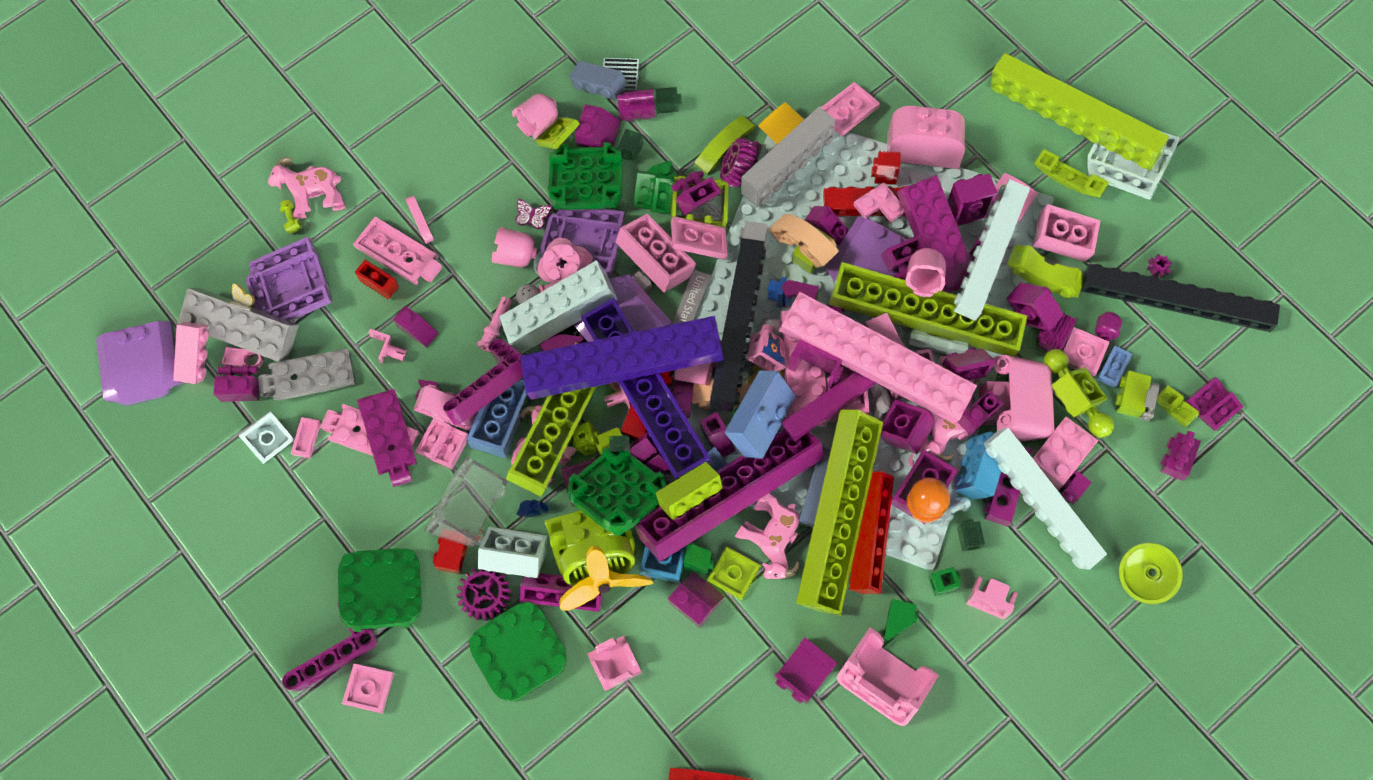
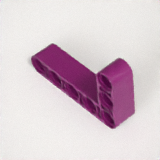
[443,339,523,425]
[282,604,378,692]

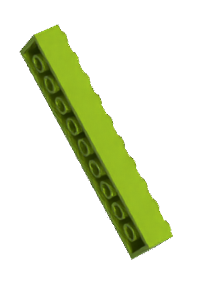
[990,53,1169,171]
[829,262,1027,356]
[796,410,883,616]

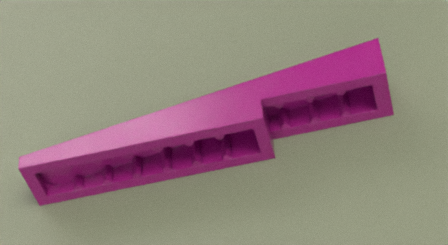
[781,372,876,442]

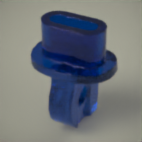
[516,499,548,517]

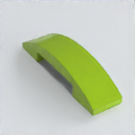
[694,115,756,175]
[1034,149,1109,198]

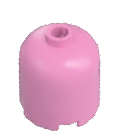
[512,94,558,139]
[492,227,538,268]
[906,248,946,297]

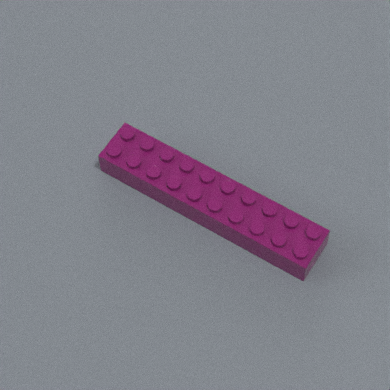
[635,430,824,562]

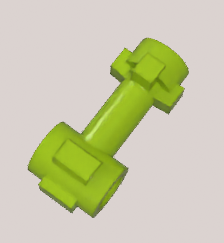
[280,200,302,234]

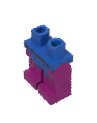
[768,277,819,309]

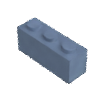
[569,61,627,99]

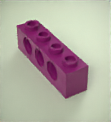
[984,447,1032,527]
[520,573,604,612]

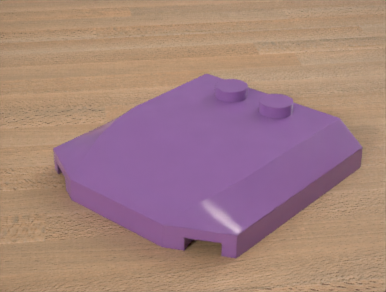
[541,209,625,277]
[825,216,908,283]
[246,237,332,321]
[573,274,672,342]
[96,321,181,406]

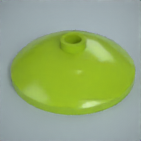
[1119,543,1183,604]

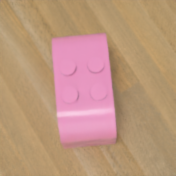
[887,106,965,169]

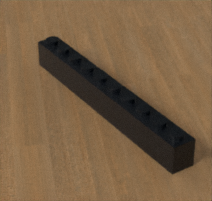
[710,238,767,412]
[1081,264,1280,332]

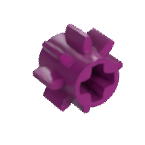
[1147,254,1172,279]

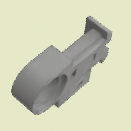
[1139,382,1159,422]

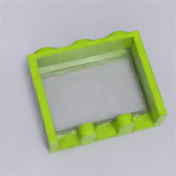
[670,176,729,228]

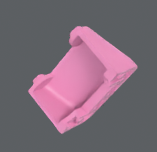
[994,355,1054,443]
[837,628,939,726]

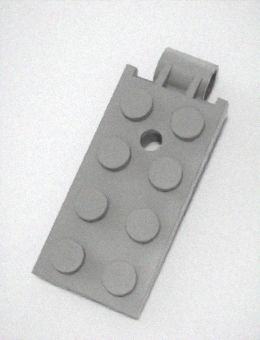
[258,348,355,401]

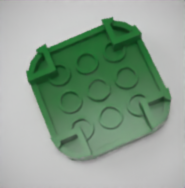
[547,142,623,210]
[568,446,666,536]
[338,548,422,632]
[469,602,567,702]

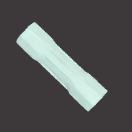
[908,329,969,355]

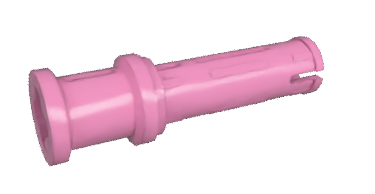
[477,297,513,352]

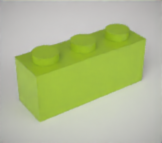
[656,462,723,520]

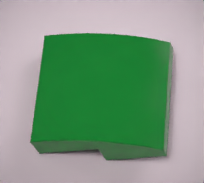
[633,170,674,214]

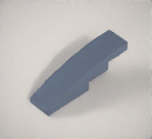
[799,447,831,526]

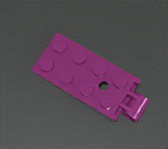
[357,389,417,487]

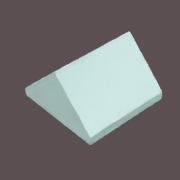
[239,411,294,464]

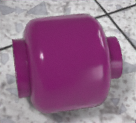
[1095,312,1122,341]

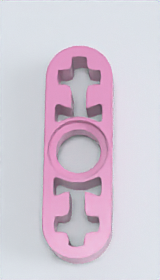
[406,195,434,244]

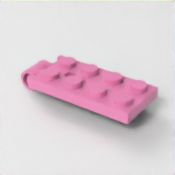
[353,217,443,286]
[320,404,419,456]

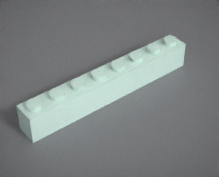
[954,179,1030,321]
[983,428,1107,570]

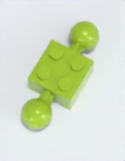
[1043,349,1114,438]

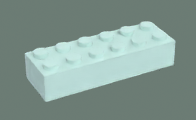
[499,260,618,354]

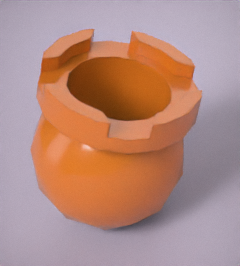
[906,478,950,523]

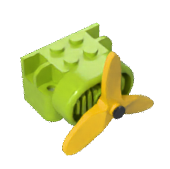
[544,511,653,610]

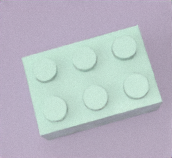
[478,527,547,578]

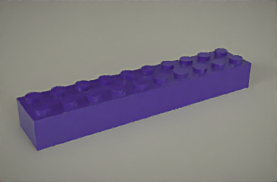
[580,298,713,480]
[520,316,724,399]

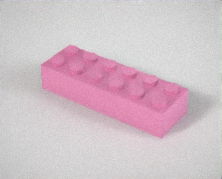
[780,311,828,426]

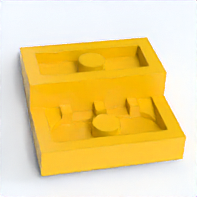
[758,102,804,144]

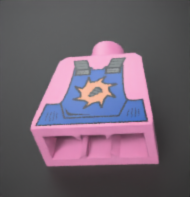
[747,325,786,371]

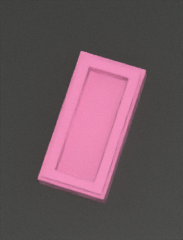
[291,417,321,458]

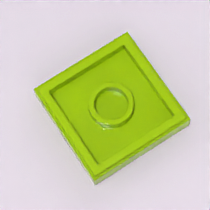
[535,117,580,149]
[707,546,761,601]

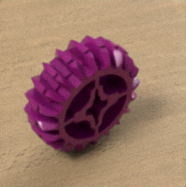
[720,138,757,188]
[456,568,511,621]

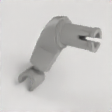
[870,383,892,421]

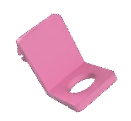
[369,329,407,363]
[604,386,631,409]

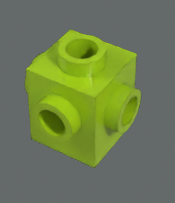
[572,422,601,456]

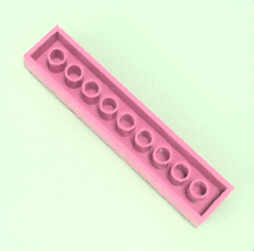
[779,292,977,424]

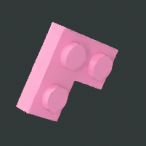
[853,183,905,223]

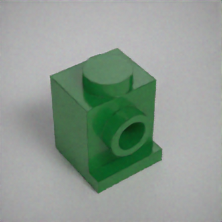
[928,567,962,596]

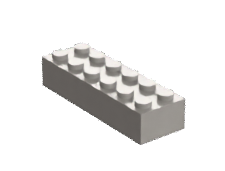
[741,106,835,207]
[177,288,299,362]

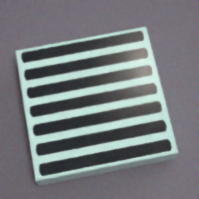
[603,58,639,92]

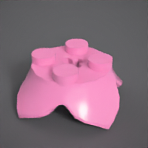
[538,238,593,284]

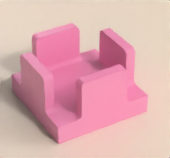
[966,577,1018,620]
[588,635,642,691]

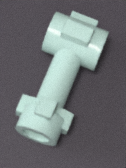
[939,496,971,524]

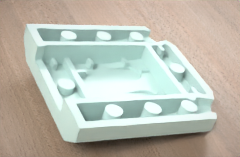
[1087,131,1180,200]

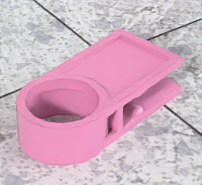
[222,347,263,369]

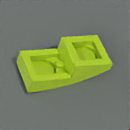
[1156,385,1199,428]

